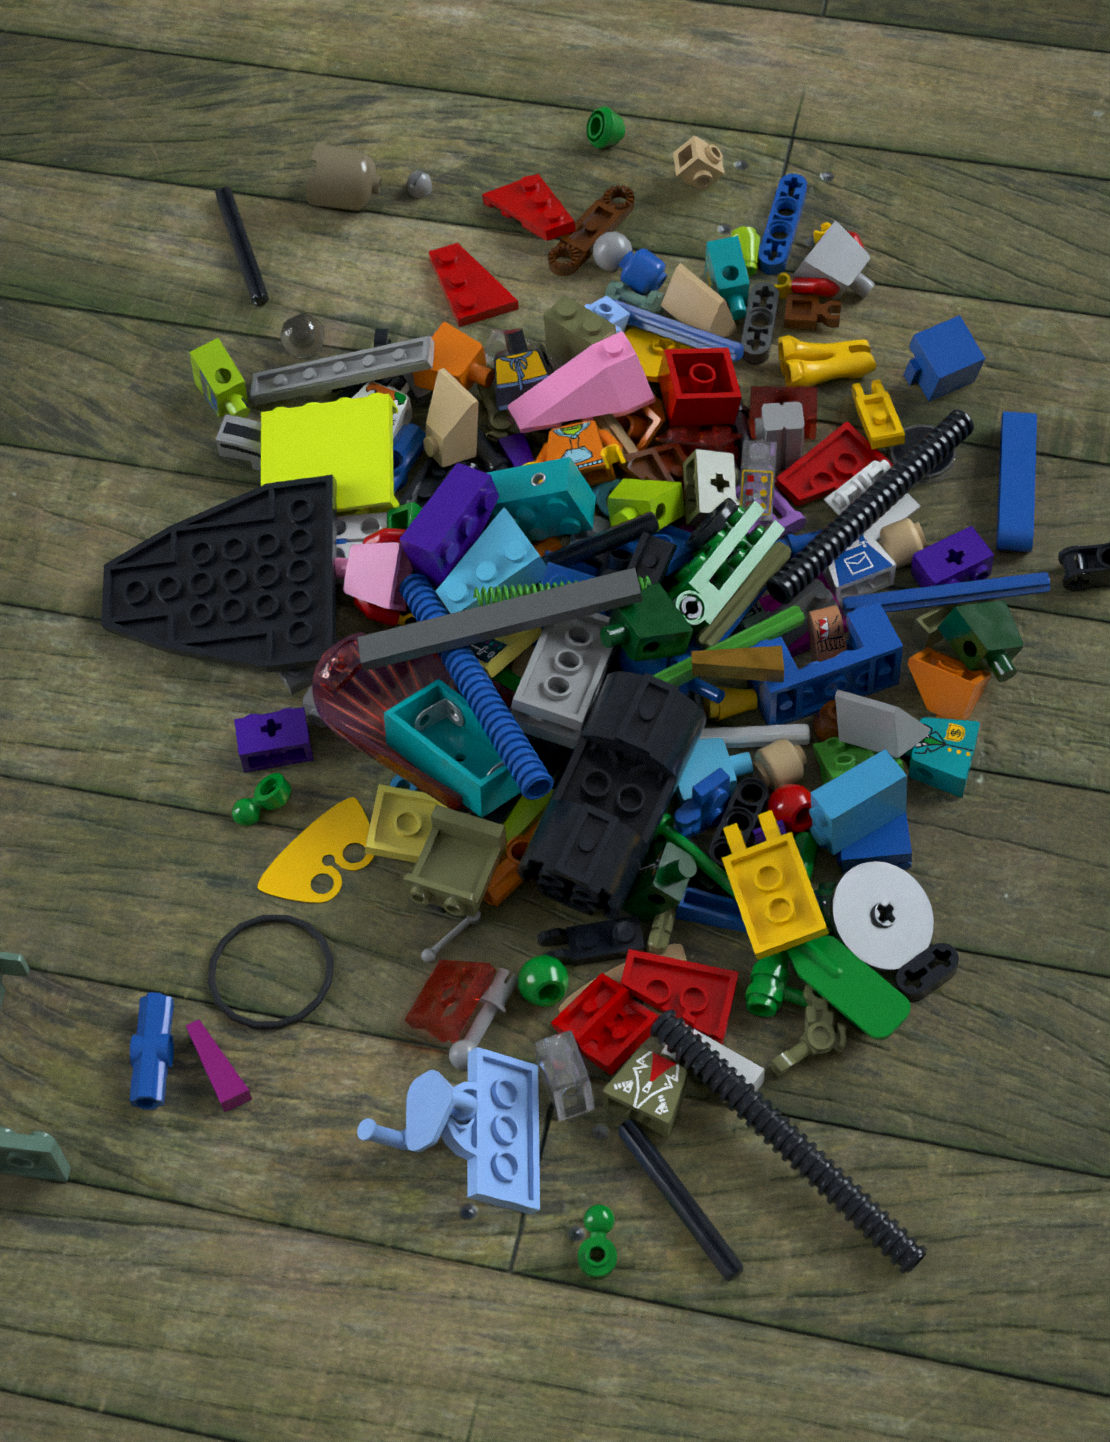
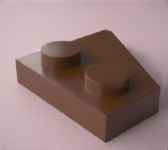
[618,441,687,507]

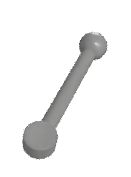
[421,910,481,963]

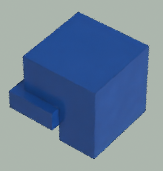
[904,315,986,402]

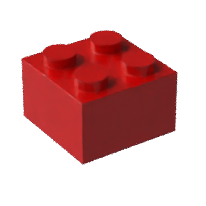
[657,348,742,426]

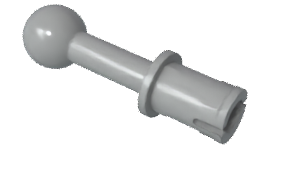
[449,968,518,1070]

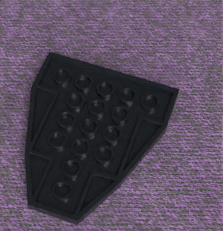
[101,474,337,672]

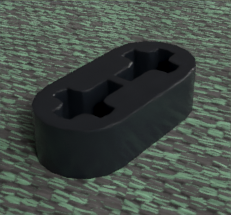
[895,943,959,1002]

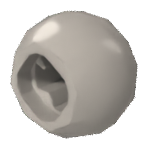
[593,231,632,272]

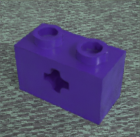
[911,526,994,587]
[234,707,314,773]

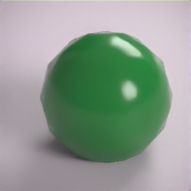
[518,955,569,1007]

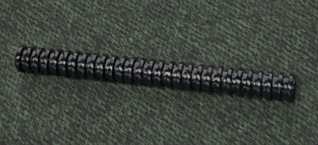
[766,410,974,604]
[650,1009,927,1274]

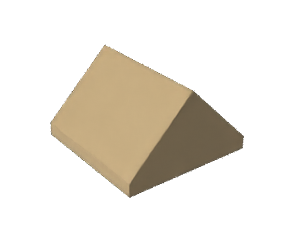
[660,263,738,337]

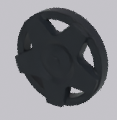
[685,497,738,552]

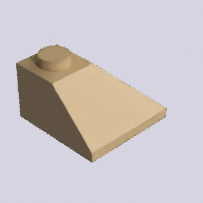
[423,368,478,467]

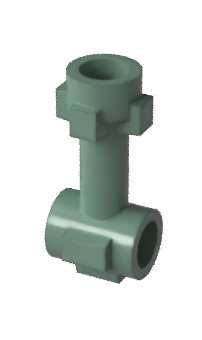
[605,280,665,315]

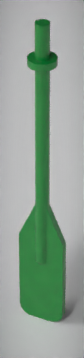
[653,813,911,1040]

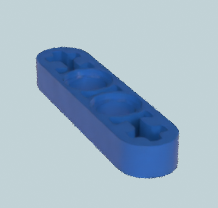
[758,174,807,275]

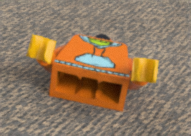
[523,419,626,486]

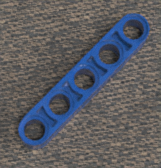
[996,411,1037,552]

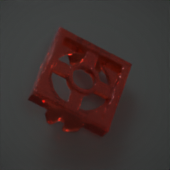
[404,960,497,1043]

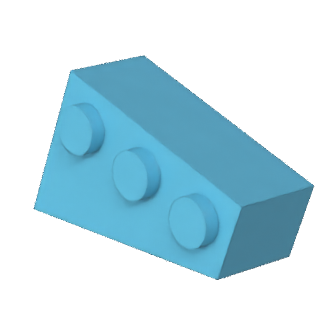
[436,507,546,614]

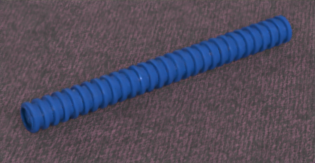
[399,573,553,800]

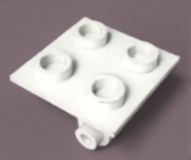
[824,460,920,541]

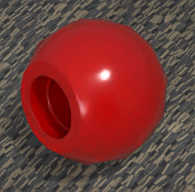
[767,784,812,834]

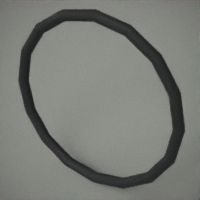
[208,914,334,1029]

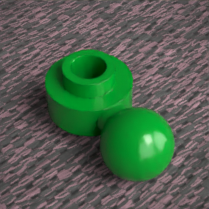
[232,773,292,826]
[578,1204,617,1279]

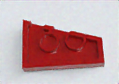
[482,174,576,241]
[428,242,519,327]
[774,421,893,507]
[620,949,739,1045]

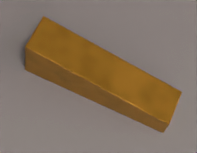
[691,646,784,682]

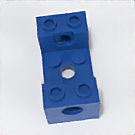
[747,602,903,725]

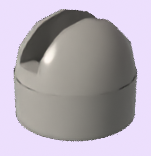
[407,170,432,198]

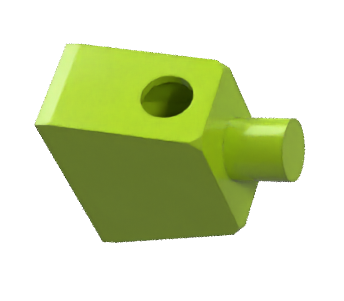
[607,478,685,533]

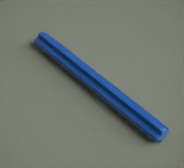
[842,572,1050,617]

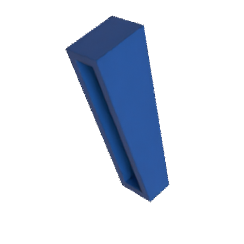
[675,887,747,933]

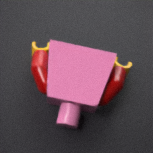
[335,528,415,627]

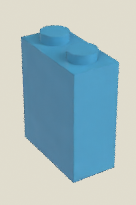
[809,749,907,855]

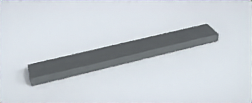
[357,568,643,671]

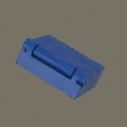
[817,812,912,874]

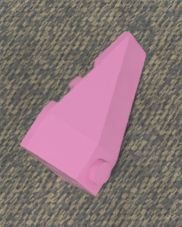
[507,331,655,433]

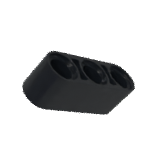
[708,777,768,871]

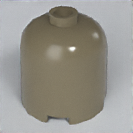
[306,142,382,210]

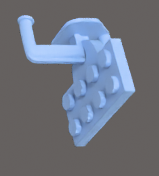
[357,1047,540,1215]

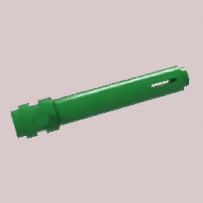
[745,832,822,1018]

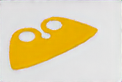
[257,797,374,903]

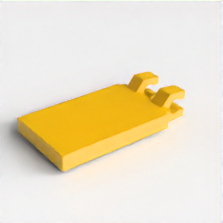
[722,810,829,960]

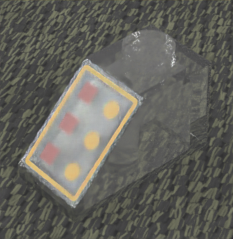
[739,440,778,521]

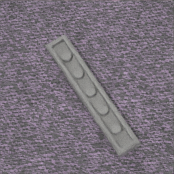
[249,336,435,406]

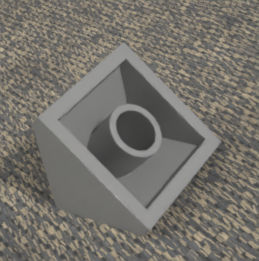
[835,690,930,758]

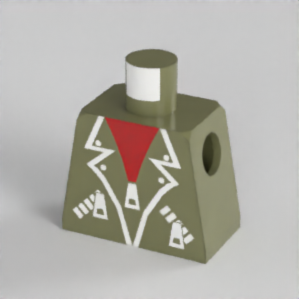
[603,1045,689,1140]

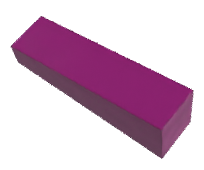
[185,1019,253,1113]

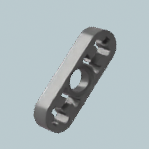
[741,282,779,365]

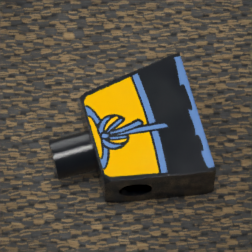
[494,328,554,411]

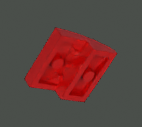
[551,973,659,1075]

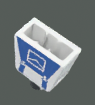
[822,530,896,605]

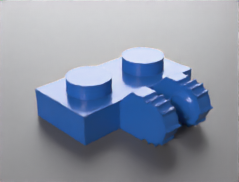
[673,767,730,839]

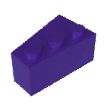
[399,462,500,589]

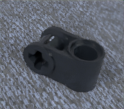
[1058,542,1110,591]

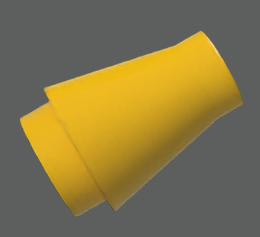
[703,686,757,721]

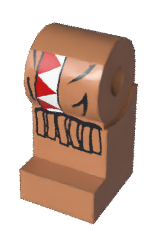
[807,605,847,662]

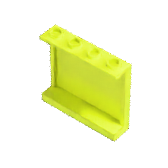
[261,393,400,517]

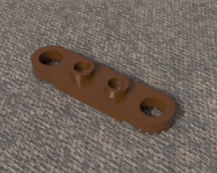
[548,185,635,276]

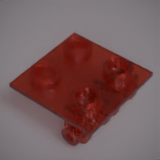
[655,425,743,460]

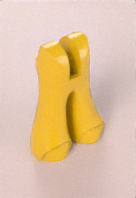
[778,335,877,394]

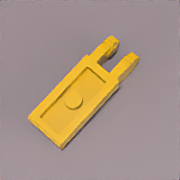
[851,379,905,449]

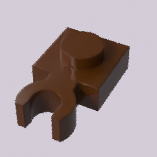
[784,294,841,330]

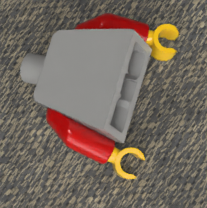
[774,220,875,300]

